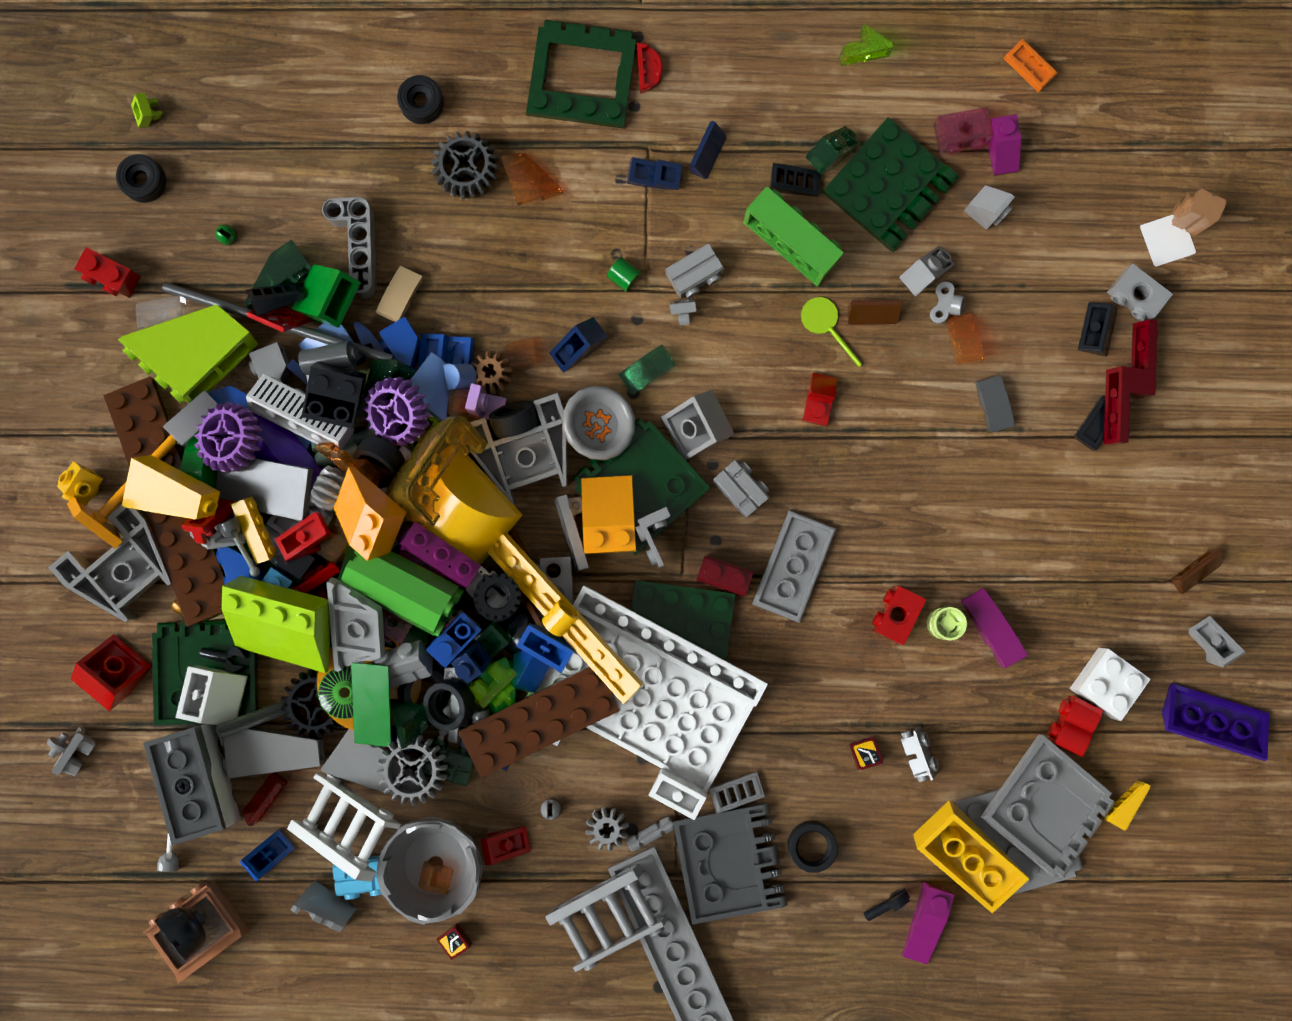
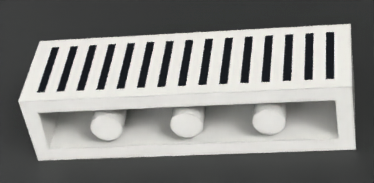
[246,374,354,455]

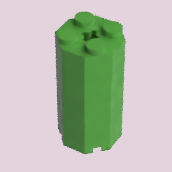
[340,550,464,637]

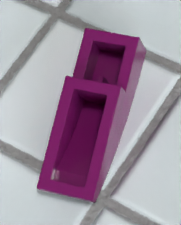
[961,588,1028,668]

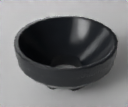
[497,608,535,654]

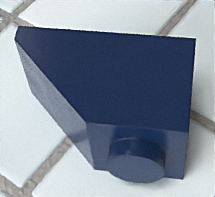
[549,317,608,373]

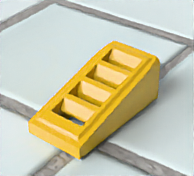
[1101,780,1150,831]

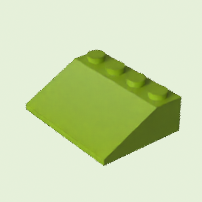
[222,575,331,673]

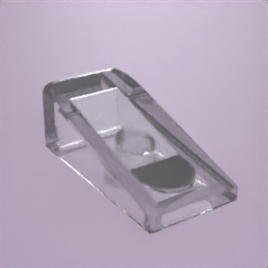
[135,296,187,329]

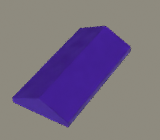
[253,412,323,494]
[1162,683,1270,761]

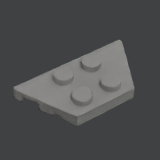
[327,578,385,672]

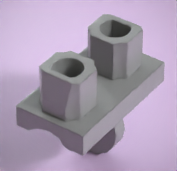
[47,726,96,776]

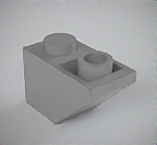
[964,185,1015,230]
[899,246,955,296]
[249,342,292,385]

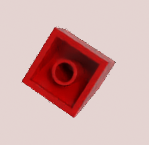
[71,634,152,711]

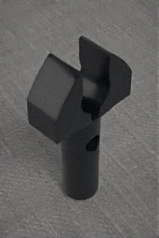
[200,646,249,673]
[864,888,910,921]

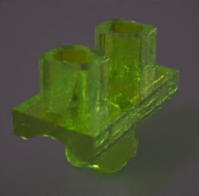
[469,661,517,708]

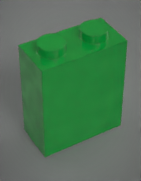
[292,264,361,328]

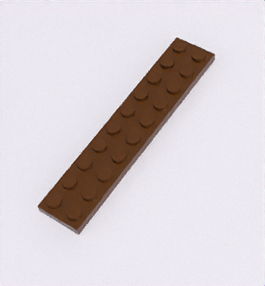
[103,376,225,627]

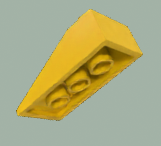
[913,800,1029,913]

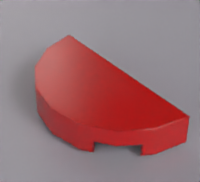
[637,43,663,94]
[292,562,340,593]

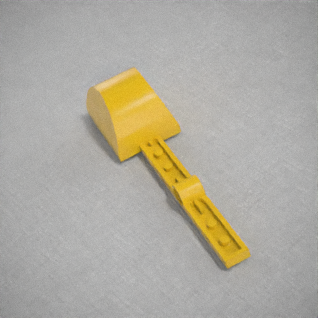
[402,444,644,704]

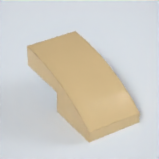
[376,266,423,322]

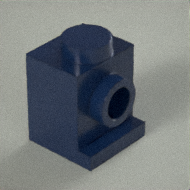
[451,640,492,683]

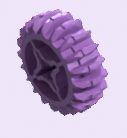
[363,377,432,446]
[193,402,263,473]

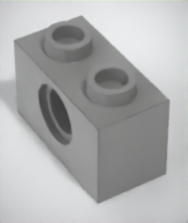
[1107,263,1173,321]

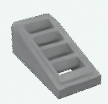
[709,771,765,814]

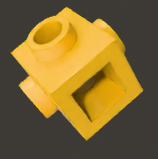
[57,461,103,505]

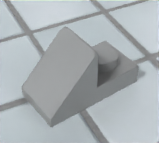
[1189,616,1245,668]

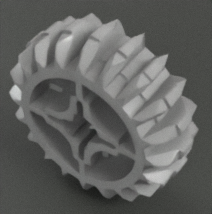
[376,734,448,806]

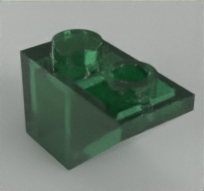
[805,126,861,175]

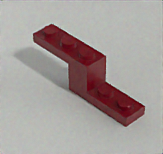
[1104,319,1158,445]

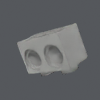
[536,557,574,605]

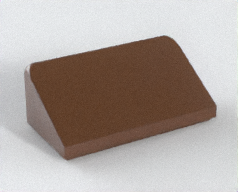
[848,300,902,325]
[1170,549,1223,594]

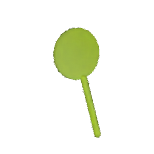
[801,297,862,367]

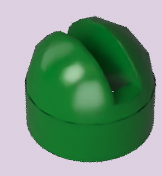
[215,224,238,246]

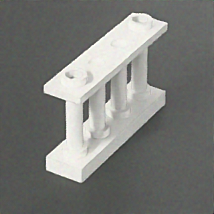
[287,773,401,882]

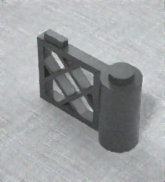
[298,341,368,418]

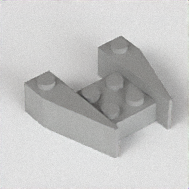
[461,393,567,505]
[48,505,171,622]

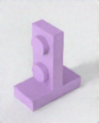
[452,383,508,421]

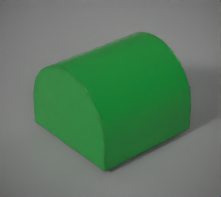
[607,256,641,292]

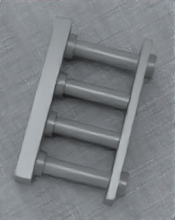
[545,863,669,972]

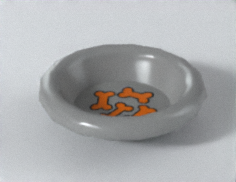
[563,386,635,460]

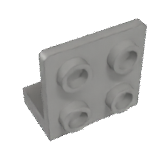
[635,507,671,568]

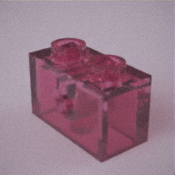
[933,107,993,154]

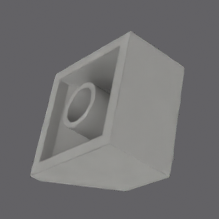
[661,390,735,460]

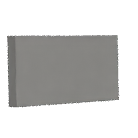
[752,510,836,623]

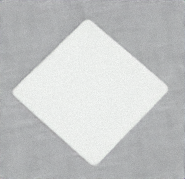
[1140,215,1196,267]

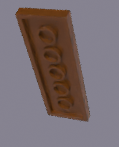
[458,666,621,778]

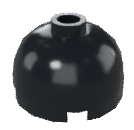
[155,907,206,962]

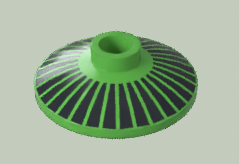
[318,667,353,719]

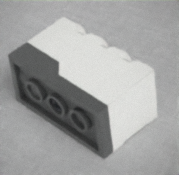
[143,724,242,846]

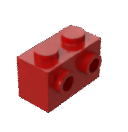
[74,247,141,298]

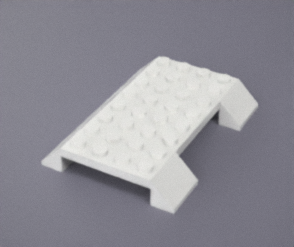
[525,585,768,820]

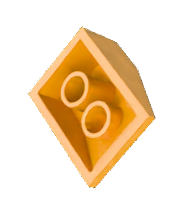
[334,466,406,561]
[581,475,636,554]

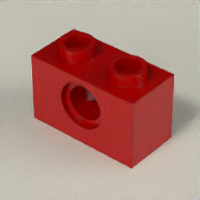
[872,586,926,645]

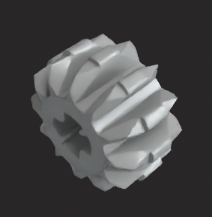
[310,466,346,512]
[585,806,629,851]

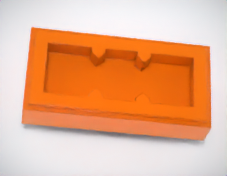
[1003,38,1058,93]

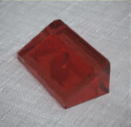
[243,772,288,826]

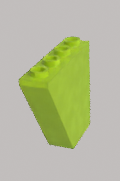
[118,304,258,404]

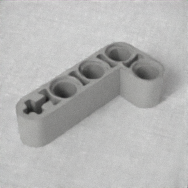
[322,197,377,299]

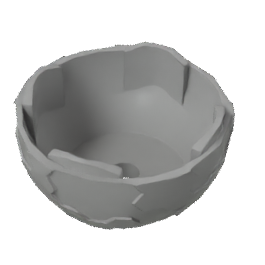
[377,817,482,925]

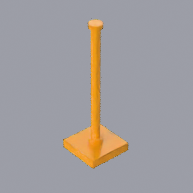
[67,435,177,549]

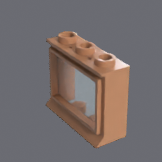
[143,880,250,984]

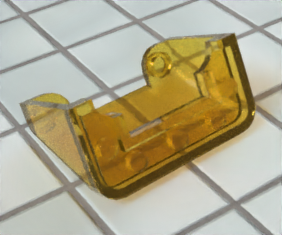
[384,415,488,527]

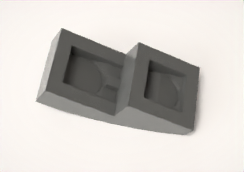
[975,375,1015,433]

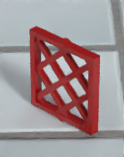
[247,306,310,332]

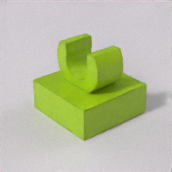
[131,93,162,128]

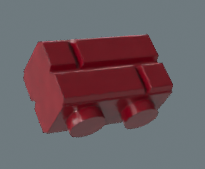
[696,556,753,597]

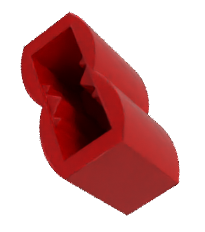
[1048,696,1103,757]

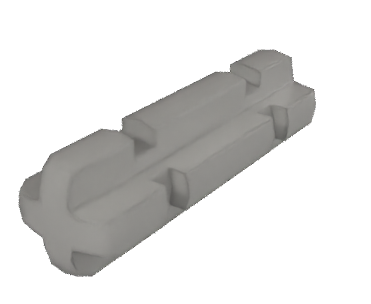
[626,817,674,852]

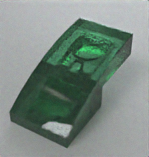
[618,345,676,395]

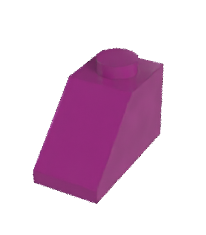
[985,114,1021,176]

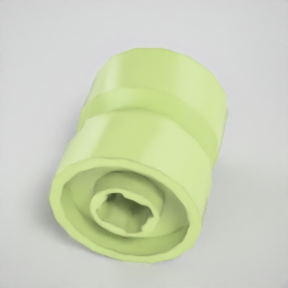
[927,607,967,641]

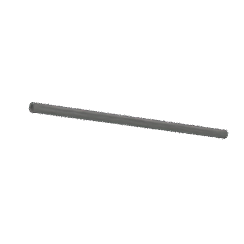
[162,282,395,365]

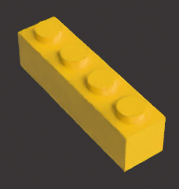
[231,496,277,564]

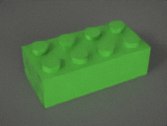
[743,186,844,287]

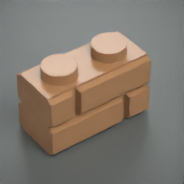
[1171,189,1227,236]

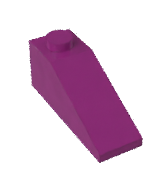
[902,881,955,964]

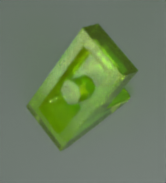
[839,24,893,66]

